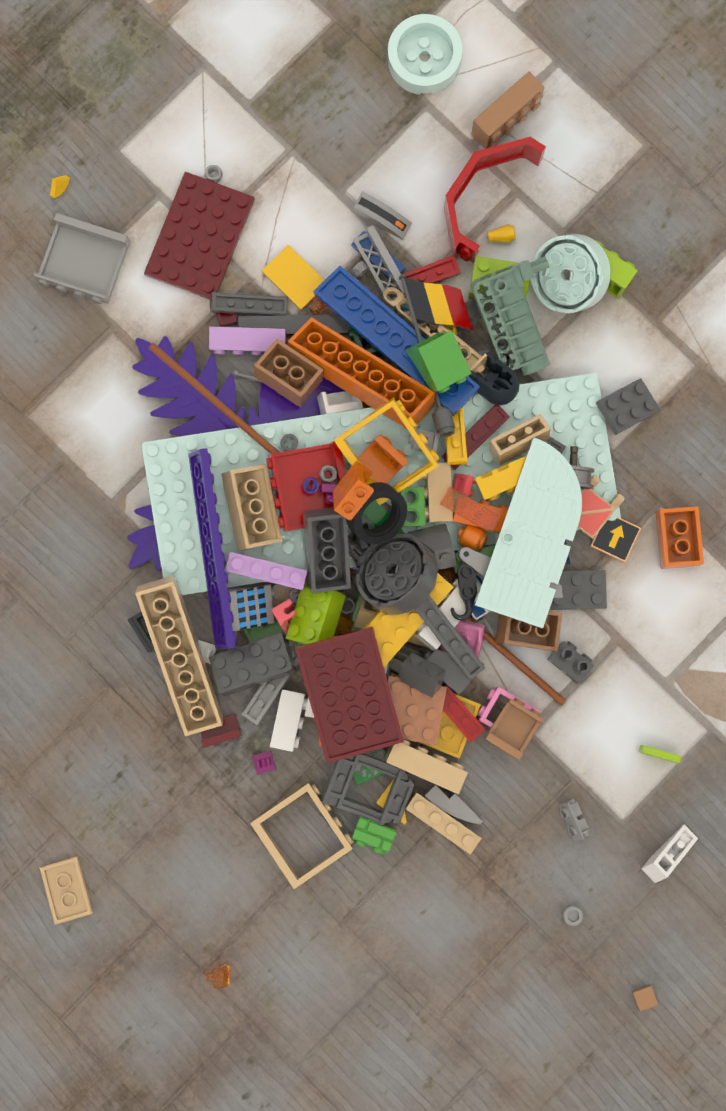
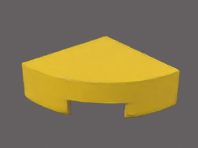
[50,175,70,198]

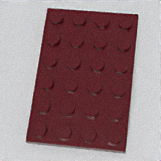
[144,172,255,300]
[295,626,404,763]

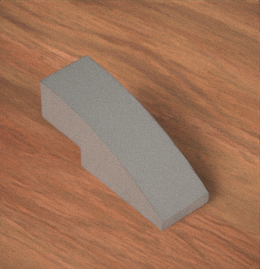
[424,784,483,824]

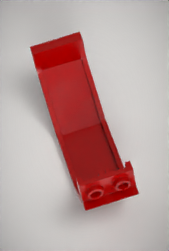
[444,137,546,263]

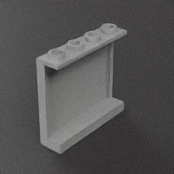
[34,213,130,304]

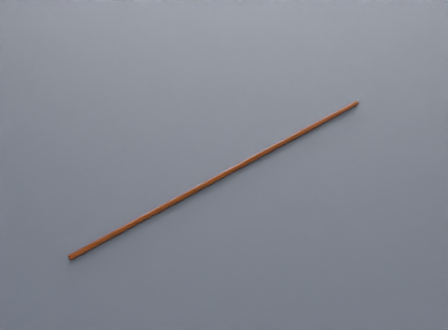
[148,342,566,705]

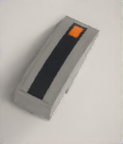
[353,191,412,240]

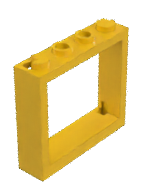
[334,398,440,506]

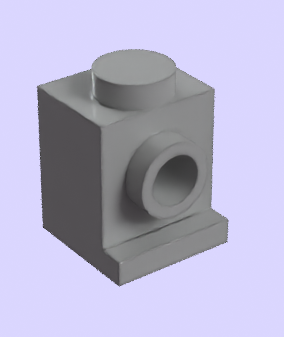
[409,429,439,452]

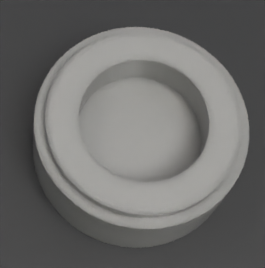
[563,905,583,926]

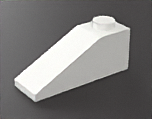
[641,824,698,883]

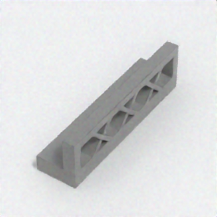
[353,225,406,301]

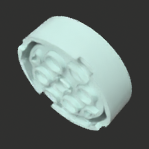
[388,14,463,95]
[531,234,611,313]

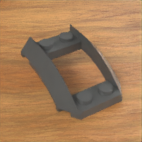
[322,754,414,826]

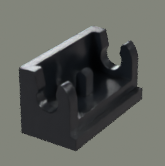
[128,612,155,653]

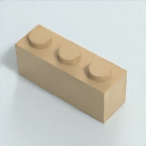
[489,414,550,465]
[422,463,453,523]

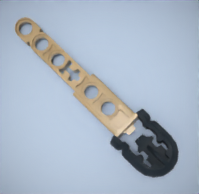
[383,287,520,405]

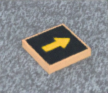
[590,517,641,563]

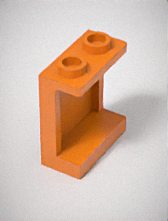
[333,461,374,520]

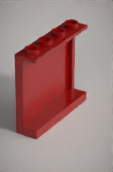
[266,441,346,532]

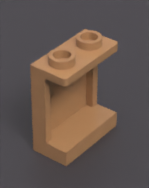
[484,698,544,760]

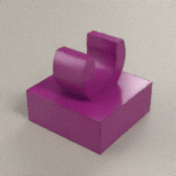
[319,484,337,503]
[252,751,276,775]

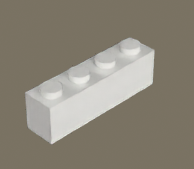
[415,577,481,651]

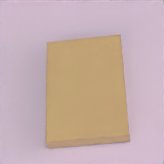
[40,856,94,925]

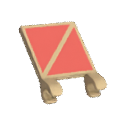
[578,475,625,539]

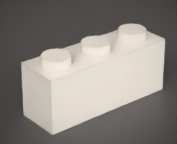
[270,689,308,752]

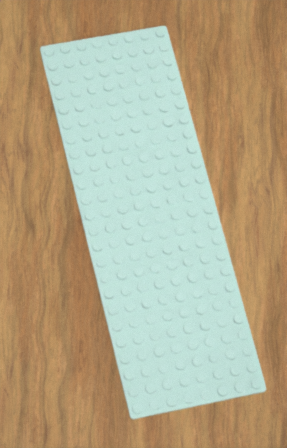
[142,373,621,595]

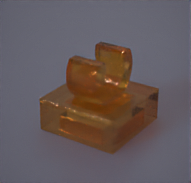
[207,965,230,989]

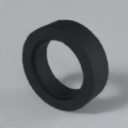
[346,482,407,544]

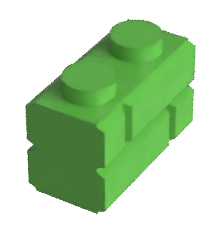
[352,816,397,855]

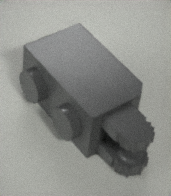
[388,651,446,698]

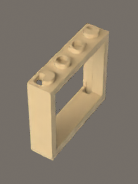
[250,782,354,889]

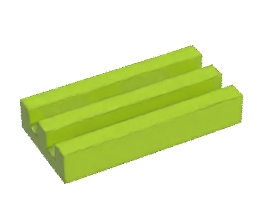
[639,745,682,764]

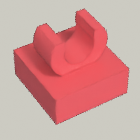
[452,474,476,496]

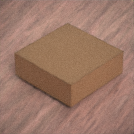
[632,985,658,1011]

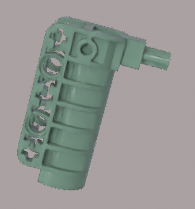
[471,257,550,376]

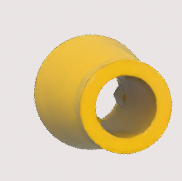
[488,224,516,243]

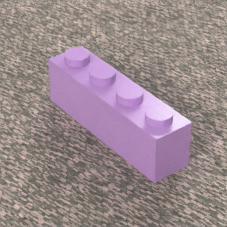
[209,326,287,355]
[225,552,307,590]

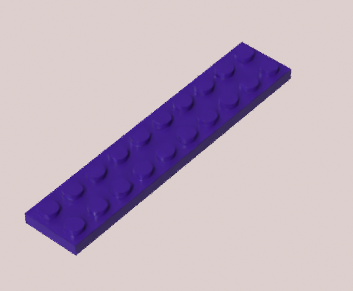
[188,448,236,649]

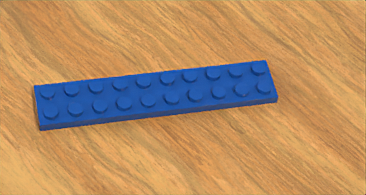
[313,266,480,416]

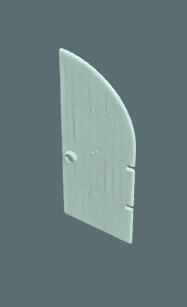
[475,437,582,628]

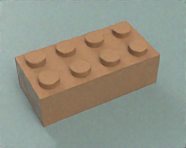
[471,71,545,149]

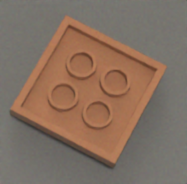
[388,676,447,745]

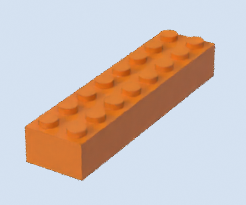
[288,317,435,430]

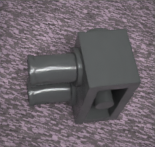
[547,641,594,684]

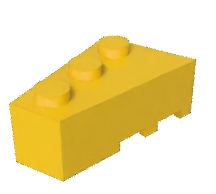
[475,456,527,501]

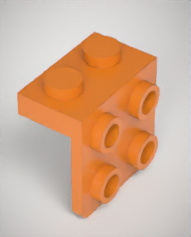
[351,434,408,483]

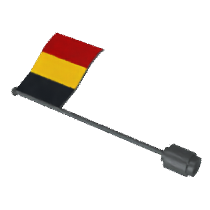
[399,274,473,438]

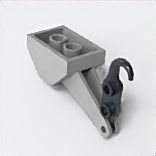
[450,547,563,621]

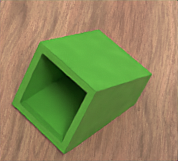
[406,331,472,393]

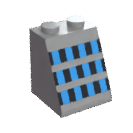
[227,583,275,631]

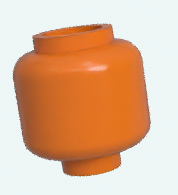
[457,525,488,551]

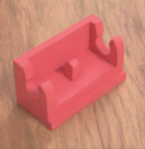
[271,599,296,635]

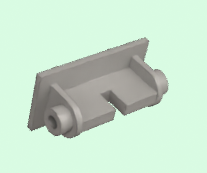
[558,798,590,841]

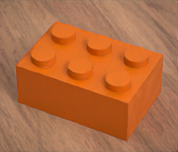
[655,506,704,569]

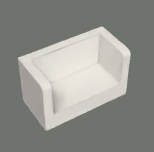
[317,391,363,415]

